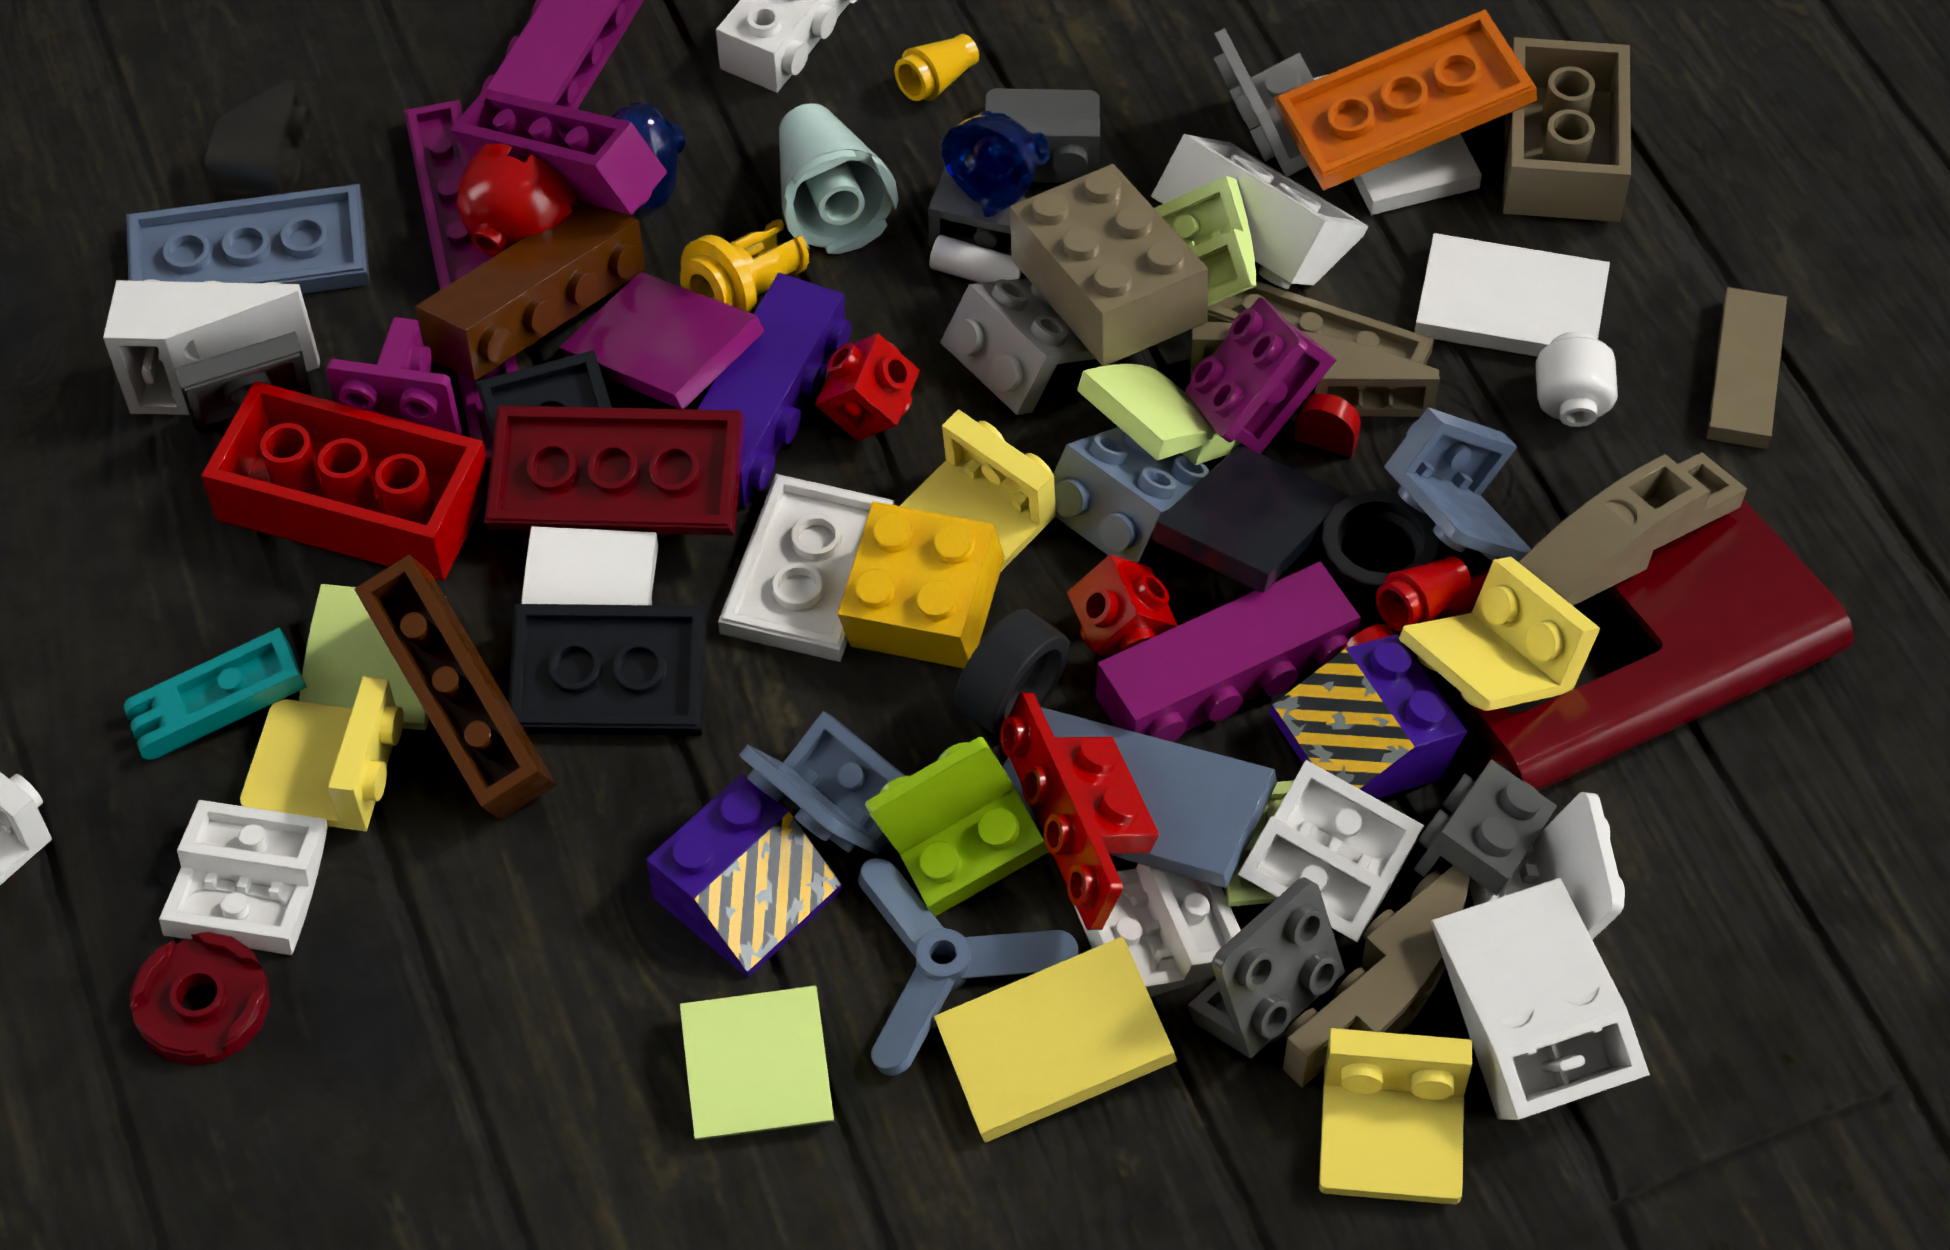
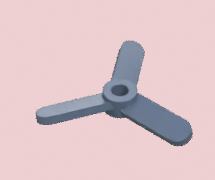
[858,858,1078,1076]

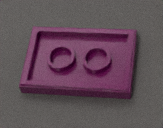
[559,272,764,409]

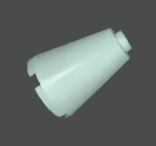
[779,103,899,254]

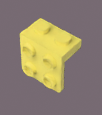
[900,409,1056,571]
[240,676,404,832]

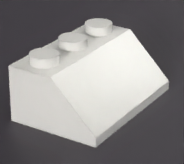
[1151,134,1369,289]

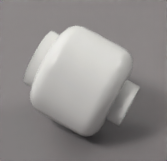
[1536,331,1618,427]

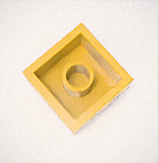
[837,501,1005,668]

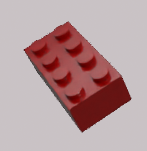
[201,381,490,582]

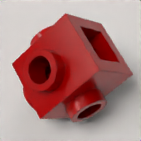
[815,333,920,441]
[1067,554,1178,657]

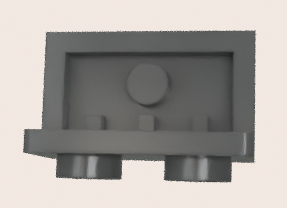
[1413,759,1557,896]

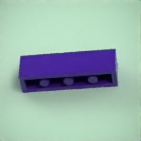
[698,272,851,509]

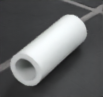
[929,235,1027,283]

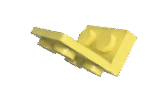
[1399,557,1600,711]
[1319,1028,1472,1205]

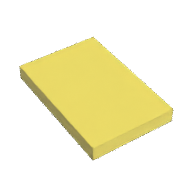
[934,936,1177,1143]

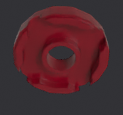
[130,932,270,1066]

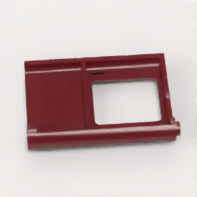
[1395,499,1853,791]

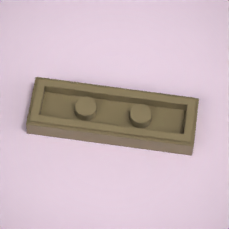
[1706,287,1787,449]

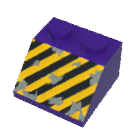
[1269,634,1467,799]
[646,773,842,978]

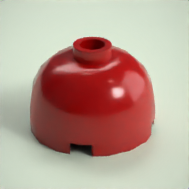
[457,144,576,257]

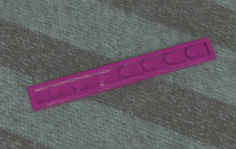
[404,100,518,471]

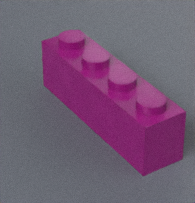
[481,0,644,109]
[450,88,667,215]
[1096,561,1361,742]

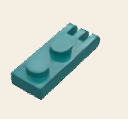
[123,627,307,760]

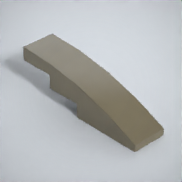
[1189,321,1440,417]

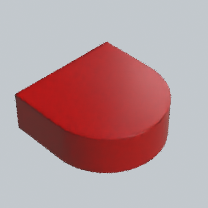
[1294,394,1361,458]

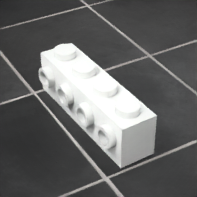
[716,0,857,93]

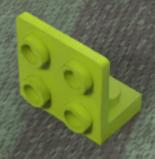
[865,737,1049,917]

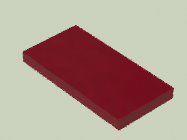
[484,405,745,536]

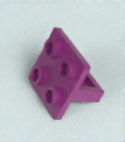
[1185,297,1337,454]
[326,317,463,435]

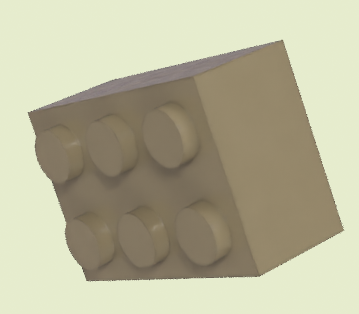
[1503,37,1631,222]
[1010,164,1208,366]

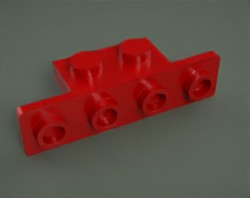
[1000,693,1160,930]

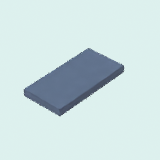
[126,184,370,294]
[1003,707,1277,888]

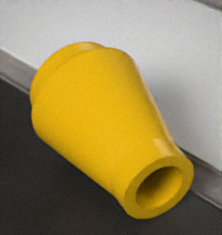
[894,34,979,101]

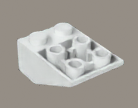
[103,279,320,415]
[1430,878,1650,1120]

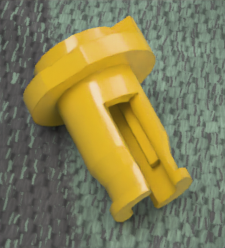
[680,219,809,314]

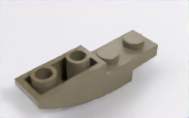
[1519,453,1747,606]
[1283,865,1470,1088]

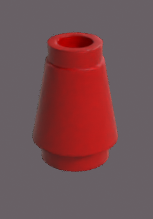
[1376,556,1471,632]

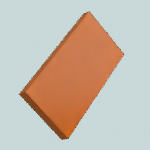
[1274,9,1537,191]

